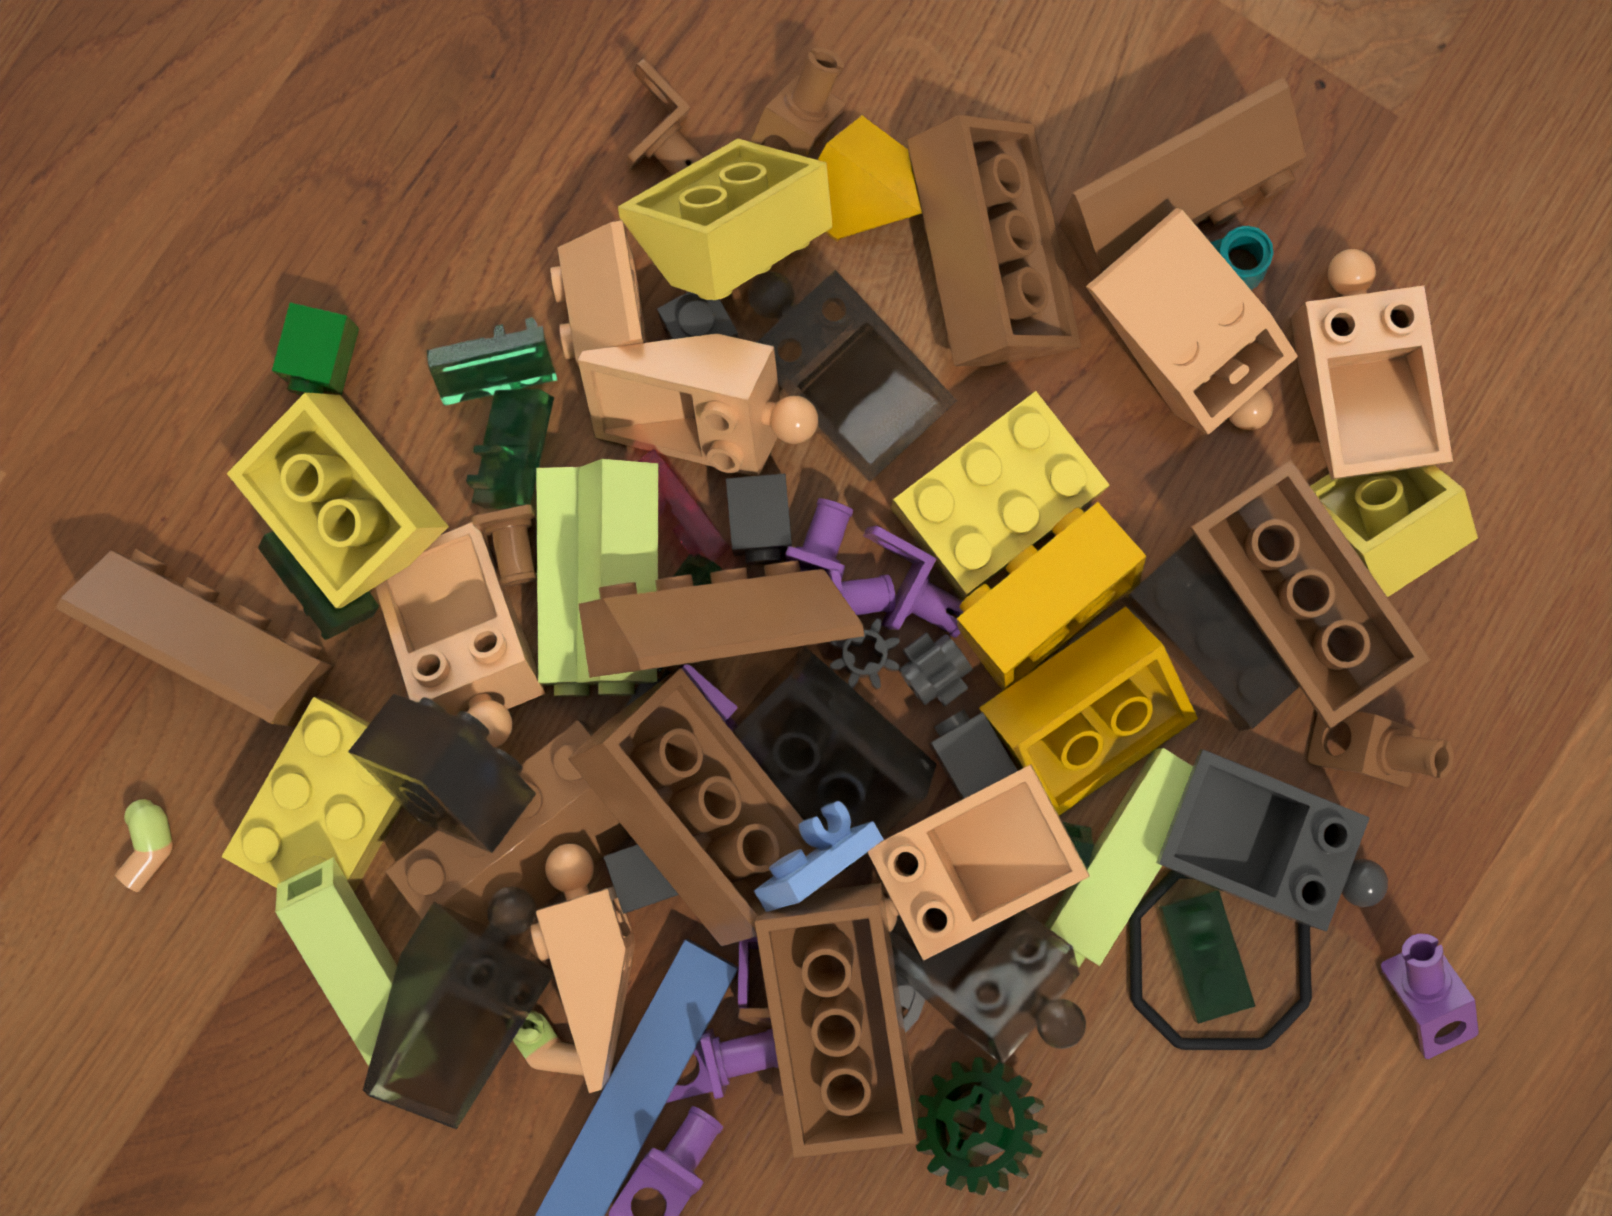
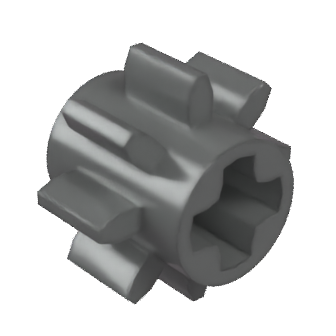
[829,618,900,690]
[898,633,973,707]

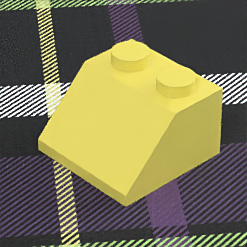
[1310,465,1478,597]

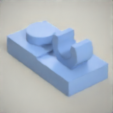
[754,801,884,912]

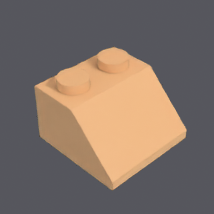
[550,220,648,369]

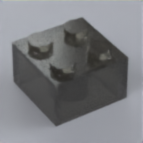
[348,694,536,853]

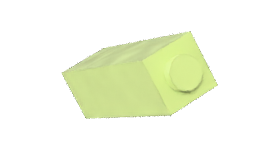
[577,459,658,696]
[536,467,598,697]
[1042,748,1193,967]
[275,857,436,1086]

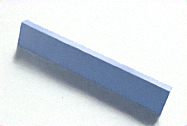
[535,938,739,1216]

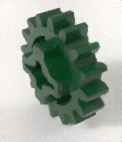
[916,1057,1048,1196]

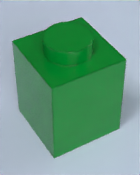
[272,302,359,396]

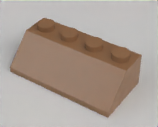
[1059,77,1306,281]
[907,115,1081,366]
[1190,460,1431,729]
[55,548,334,727]
[578,561,864,678]
[568,668,816,946]
[385,720,631,964]
[754,882,918,1158]

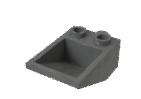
[1156,749,1388,932]

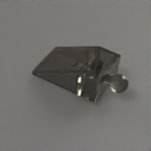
[748,270,958,483]
[890,863,1086,1065]
[363,886,554,1129]

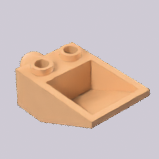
[1086,208,1298,435]
[1291,249,1453,480]
[578,334,818,476]
[375,522,546,749]
[868,764,1090,961]
[531,844,636,1093]

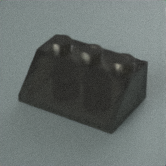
[1120,534,1299,731]
[730,646,937,870]

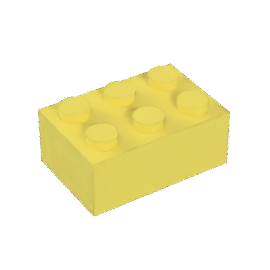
[891,391,1110,600]
[222,697,431,892]

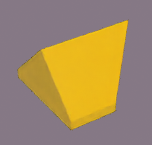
[818,115,922,242]

